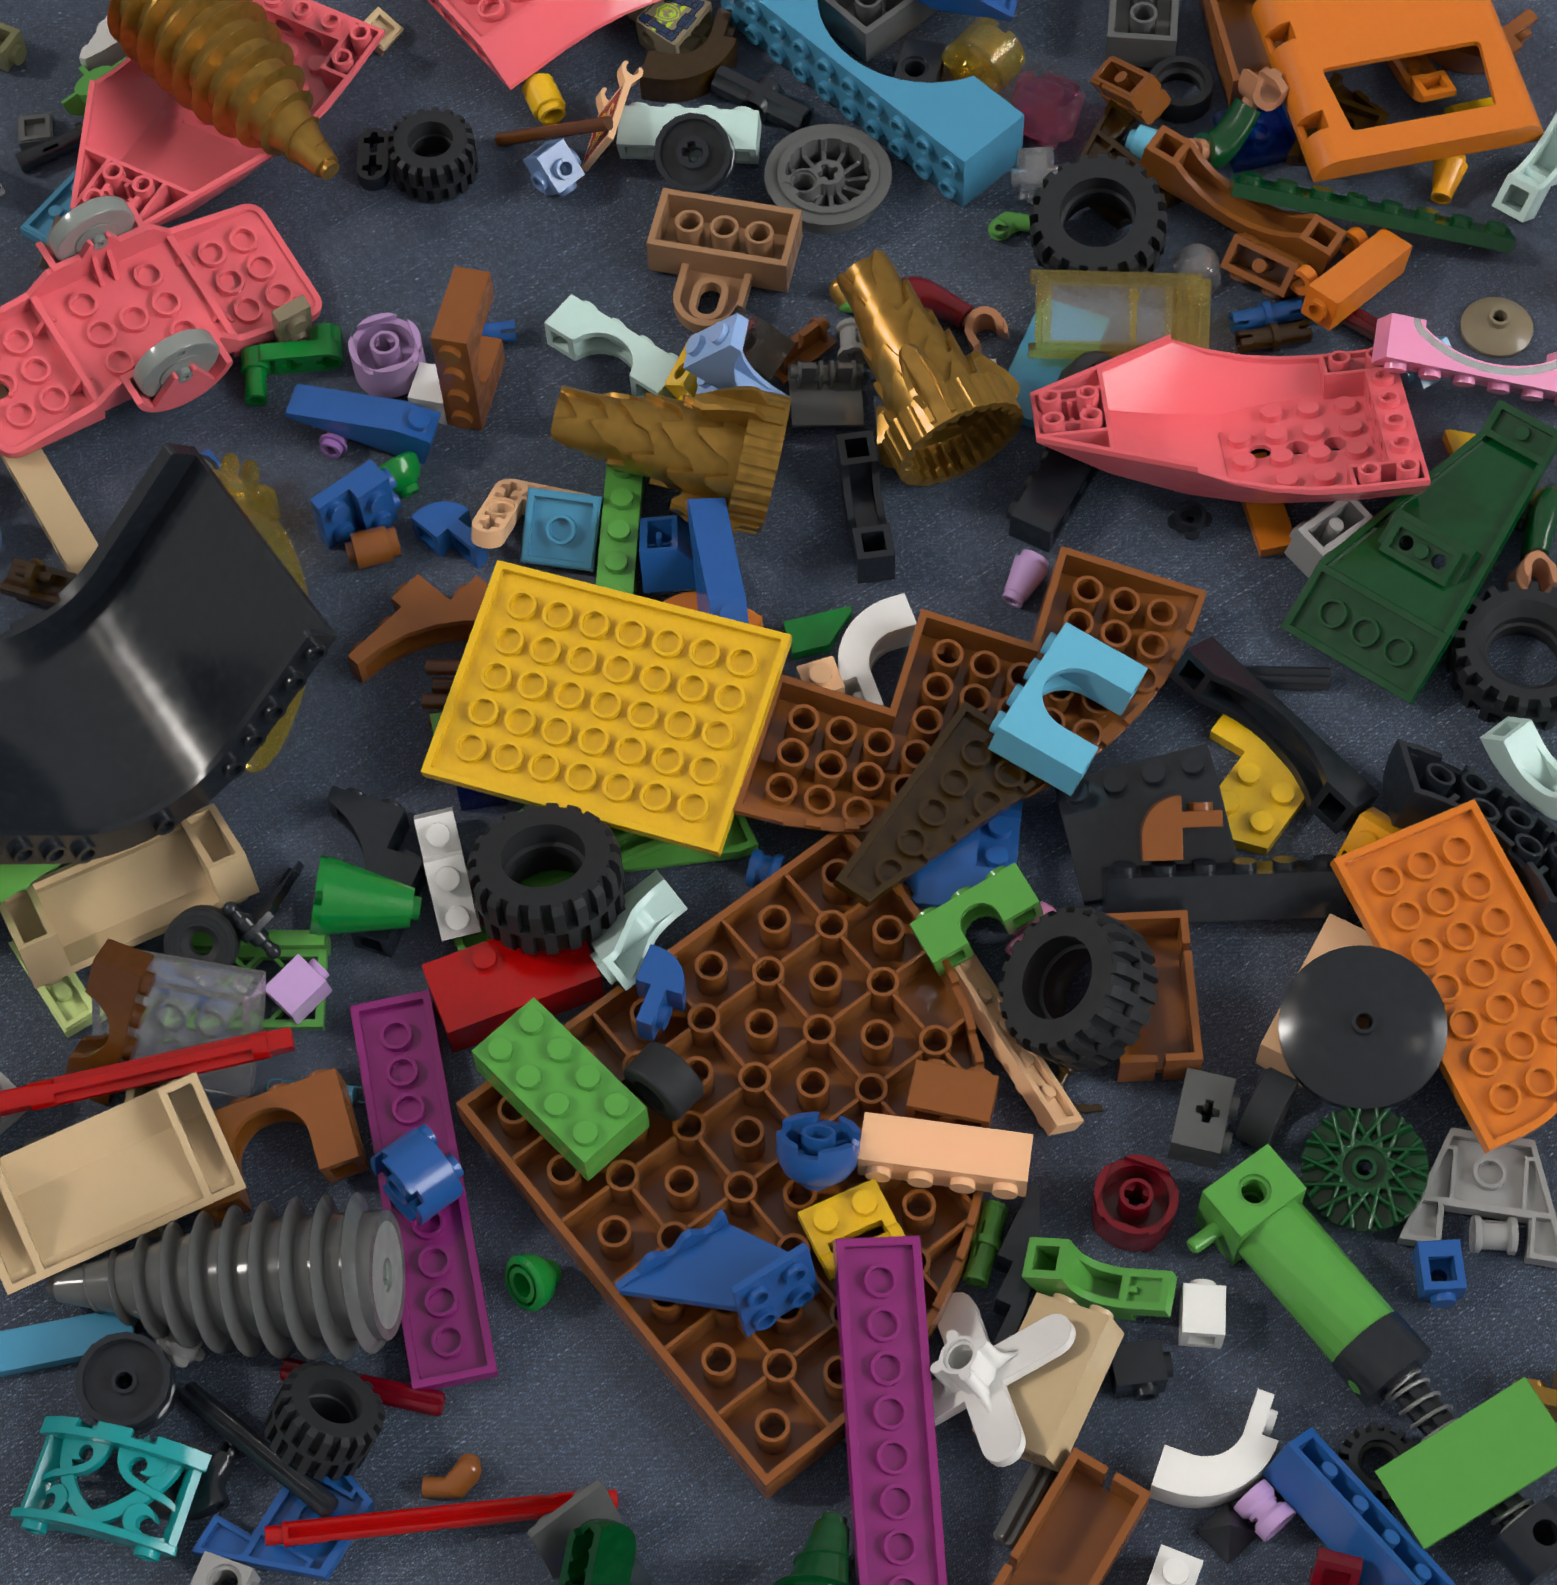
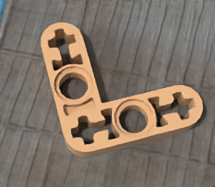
[471,479,590,549]

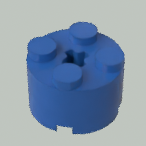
[370,1124,464,1226]

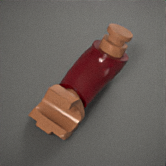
[902,276,1009,353]

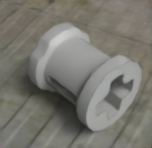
[835,318,867,364]
[1469,1215,1519,1256]

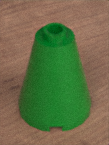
[310,855,422,936]

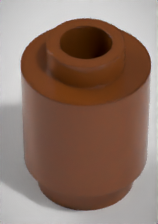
[344,525,402,570]

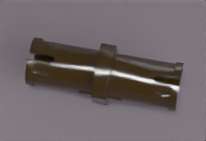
[1235,320,1312,354]

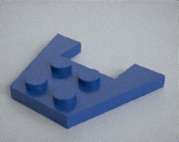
[191,1436,375,1581]

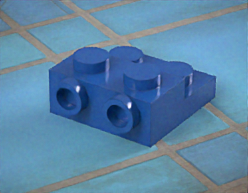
[310,459,402,550]

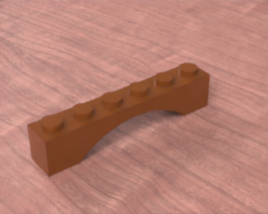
[1139,125,1347,277]

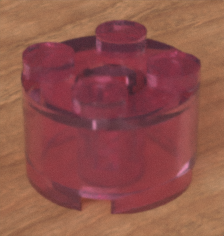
[1011,71,1085,149]

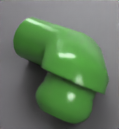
[988,211,1030,241]

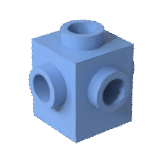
[523,138,585,197]

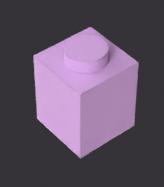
[263,954,333,1025]

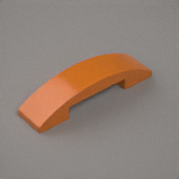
[1387,54,1457,102]

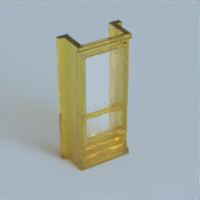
[1028,269,1211,359]

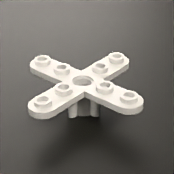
[930,1292,1076,1467]

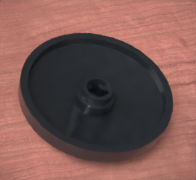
[1278,945,1447,1112]

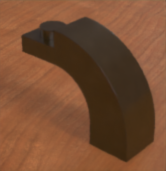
[640,8,738,103]

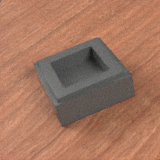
[17,112,55,151]

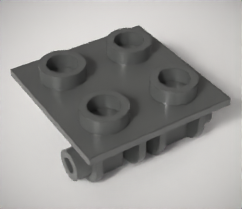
[787,360,865,427]

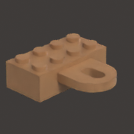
[646,188,803,333]

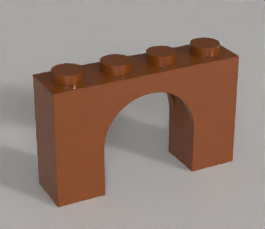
[430,266,506,430]
[200,1068,369,1224]

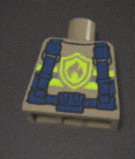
[628,0,714,54]

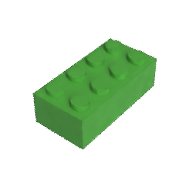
[472,997,650,1181]

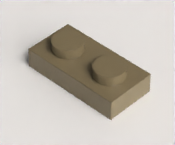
[271,295,312,343]

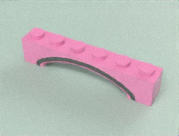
[1371,313,1557,406]

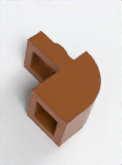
[1140,794,1223,861]

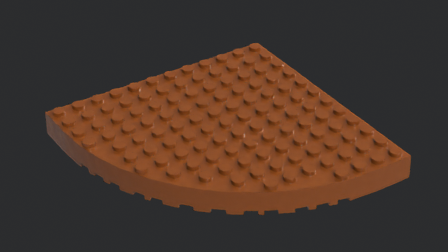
[456,832,984,1500]

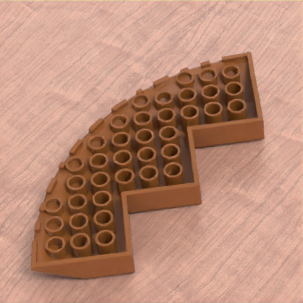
[733,546,1207,832]

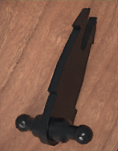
[223,860,304,959]

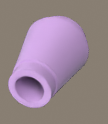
[1002,549,1049,608]

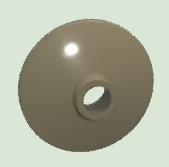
[1460,297,1533,358]

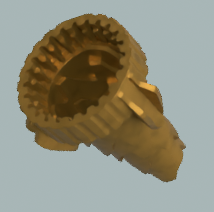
[837,250,1024,486]
[550,386,791,535]

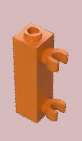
[1290,226,1413,331]

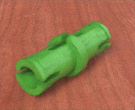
[962,1200,1009,1288]

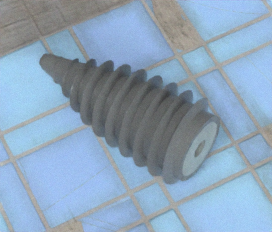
[47,1192,406,1361]

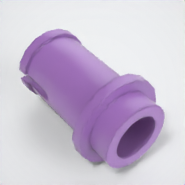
[319,431,348,458]

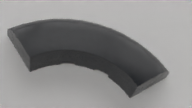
[1382,739,1557,942]

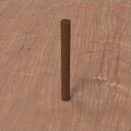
[495,116,613,147]

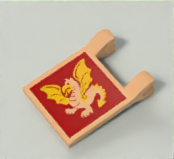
[581,60,643,172]

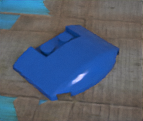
[903,799,1023,909]

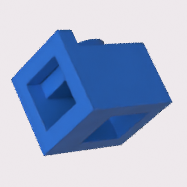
[1411,1239,1467,1308]

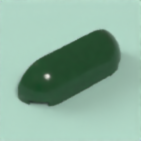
[559,1518,636,1585]

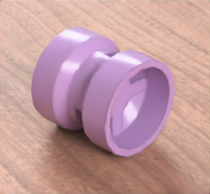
[1233,1479,1296,1542]

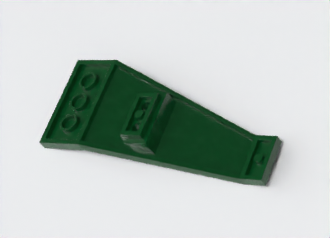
[1280,399,1557,704]

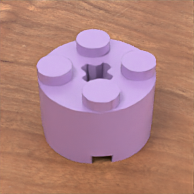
[348,313,426,398]

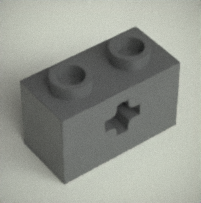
[1167,1067,1241,1169]

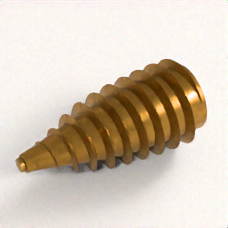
[107,0,340,180]

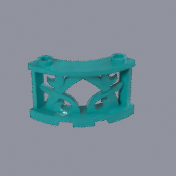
[10,1416,212,1563]

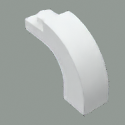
[838,593,917,706]
[1150,1389,1279,1508]

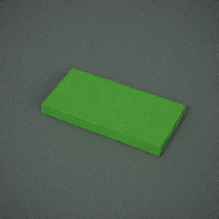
[1375,1377,1557,1550]

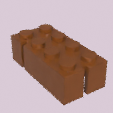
[1199,0,1285,107]
[1106,910,1203,1082]
[992,1447,1151,1585]

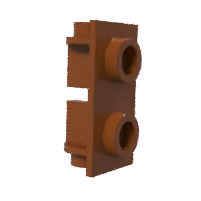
[760,316,838,385]

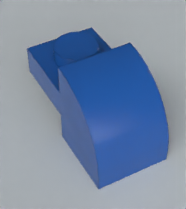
[411,501,488,569]
[635,944,687,1041]

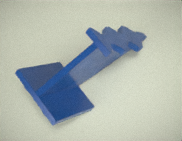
[614,1209,820,1337]

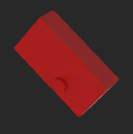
[421,939,604,1053]

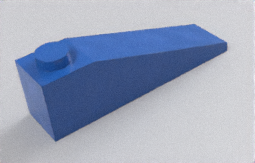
[285,384,441,465]
[686,498,749,624]

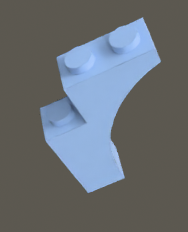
[683,313,790,397]

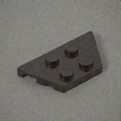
[1286,72,1389,166]

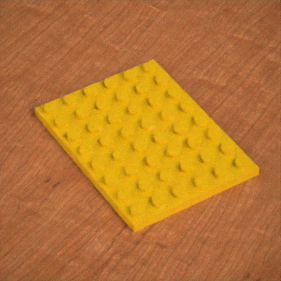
[420,560,792,857]

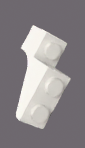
[414,807,481,941]

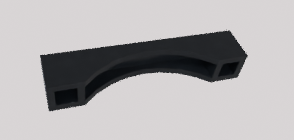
[1169,637,1380,834]

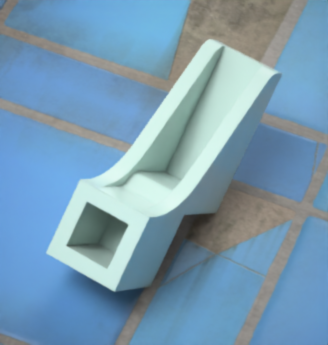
[590,870,688,991]

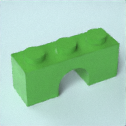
[910,862,1044,976]

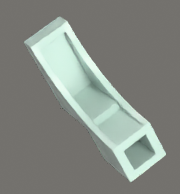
[1492,112,1557,223]

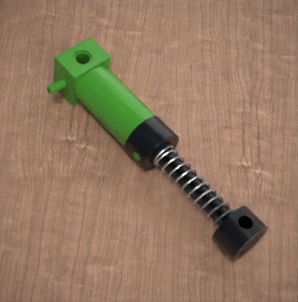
[1187,1144,1557,1585]

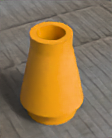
[1430,155,1468,205]

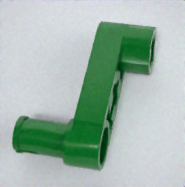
[240,323,344,406]

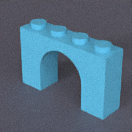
[988,622,1148,796]

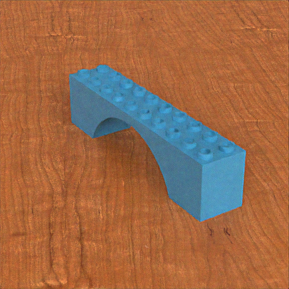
[721,0,1025,208]

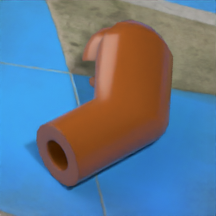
[422,1453,482,1499]

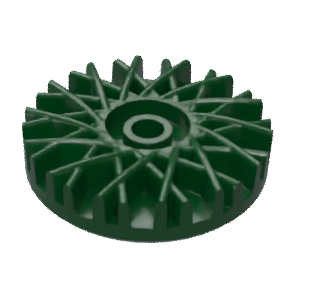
[1301,1107,1429,1233]

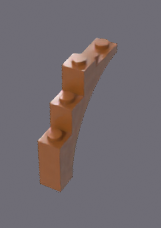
[347,574,488,683]

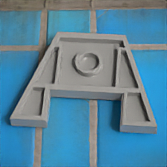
[1396,1128,1557,1268]

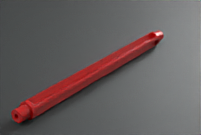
[265,1489,618,1548]

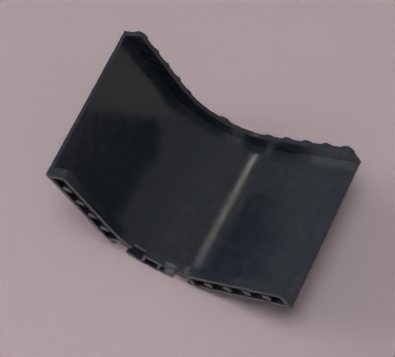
[0,443,337,864]

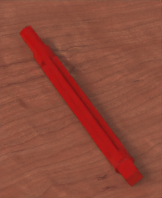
[0,1027,296,1117]

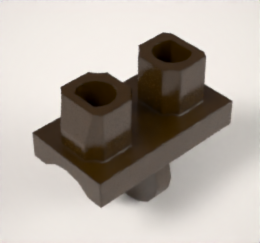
[0,557,77,607]

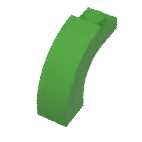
[1022,1237,1178,1321]

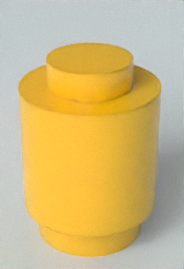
[521,73,566,126]

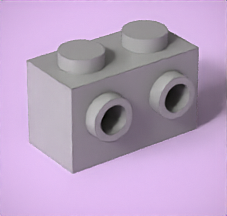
[1284,500,1373,578]

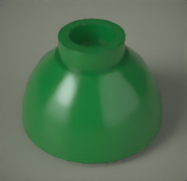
[379,451,421,500]
[505,1253,561,1312]

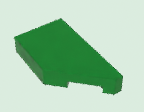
[783,606,852,660]

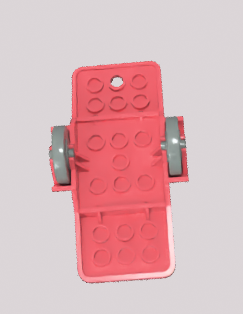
[0,196,322,459]

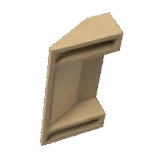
[0,803,260,989]
[0,1071,247,1295]

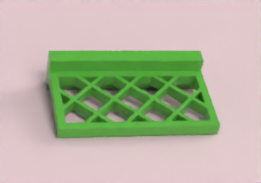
[162,930,331,1031]

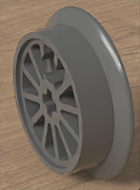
[764,124,892,234]

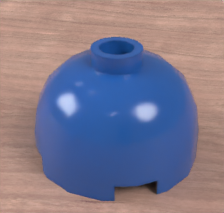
[776,1111,861,1191]

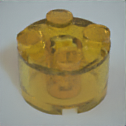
[942,17,1025,95]

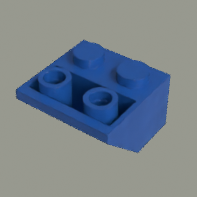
[639,515,696,595]

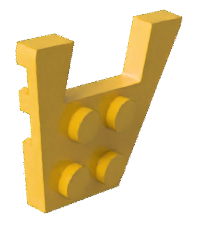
[1209,714,1305,856]

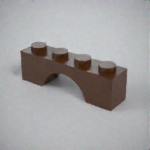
[65,938,157,1106]

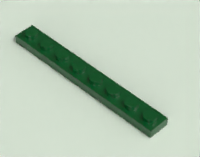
[1229,171,1515,253]

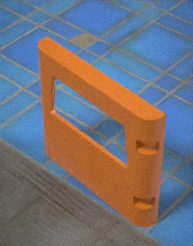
[1251,0,1544,183]

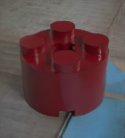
[1091,1154,1179,1252]

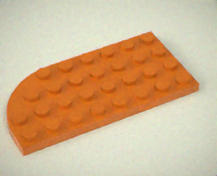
[1330,799,1557,1154]

